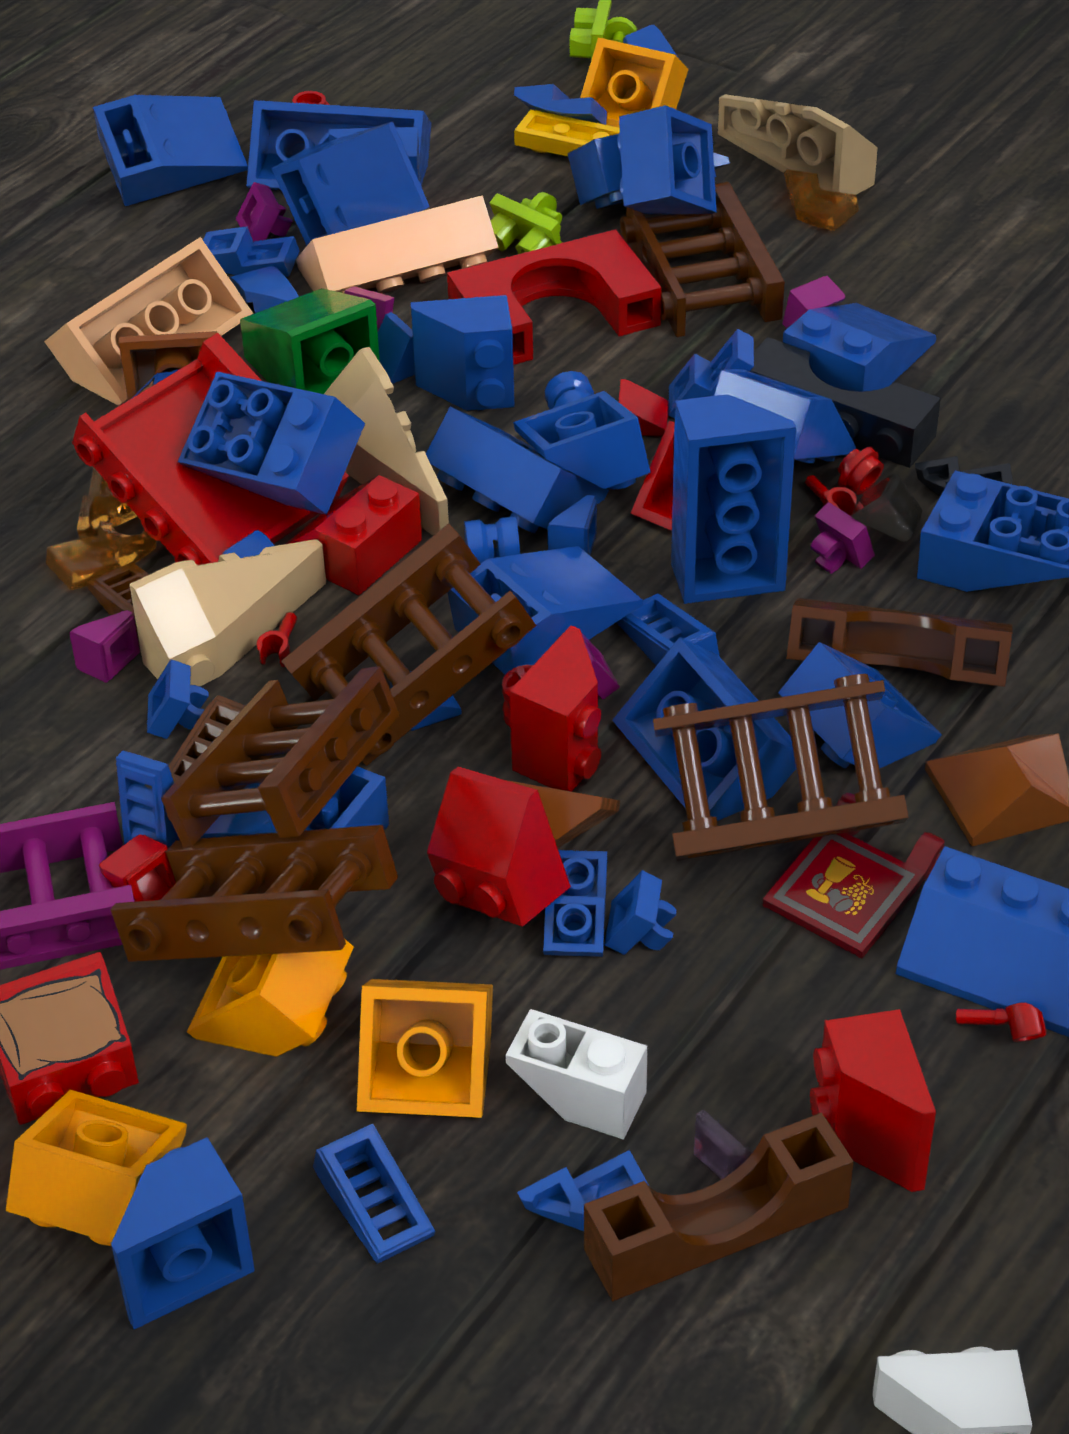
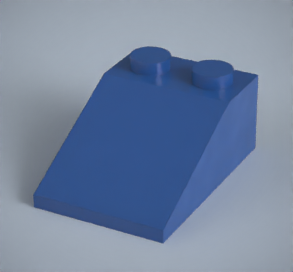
[783,303,936,392]

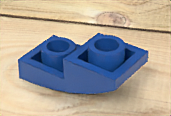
[543,850,607,957]

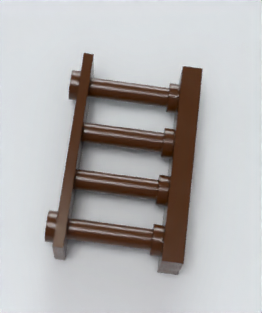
[620,182,785,337]
[281,523,537,766]
[161,666,400,848]
[653,674,909,861]
[110,825,398,962]

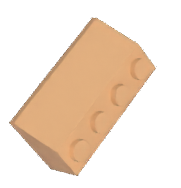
[296,195,499,293]
[44,237,254,406]

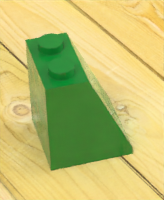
[240,288,380,394]

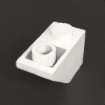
[506,1009,647,1140]
[873,1347,1032,1434]

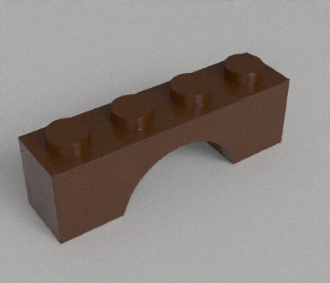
[786,598,1012,687]
[584,1112,854,1302]

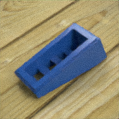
[616,593,720,666]
[116,751,180,848]
[313,1124,435,1264]

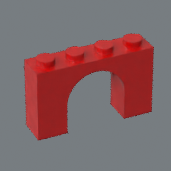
[447,229,661,365]

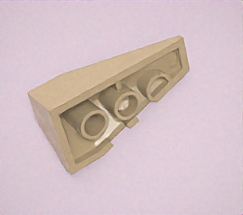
[718,94,878,205]
[324,347,449,536]
[129,539,326,686]

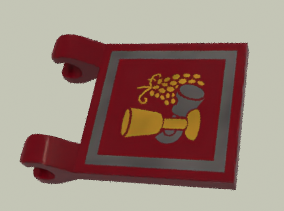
[763,793,945,959]

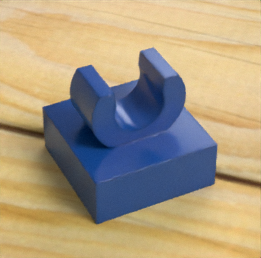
[147,659,209,739]
[604,870,677,955]

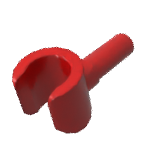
[805,475,857,517]
[257,612,297,667]
[956,1003,1046,1042]

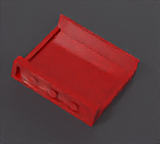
[72,333,349,565]

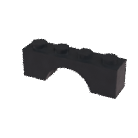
[750,337,941,468]

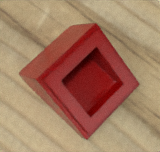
[619,379,668,437]
[99,834,176,902]

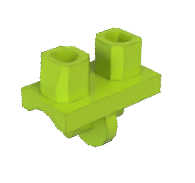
[569,0,637,60]
[489,192,563,254]

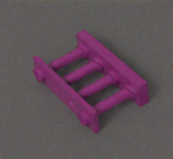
[0,802,134,970]

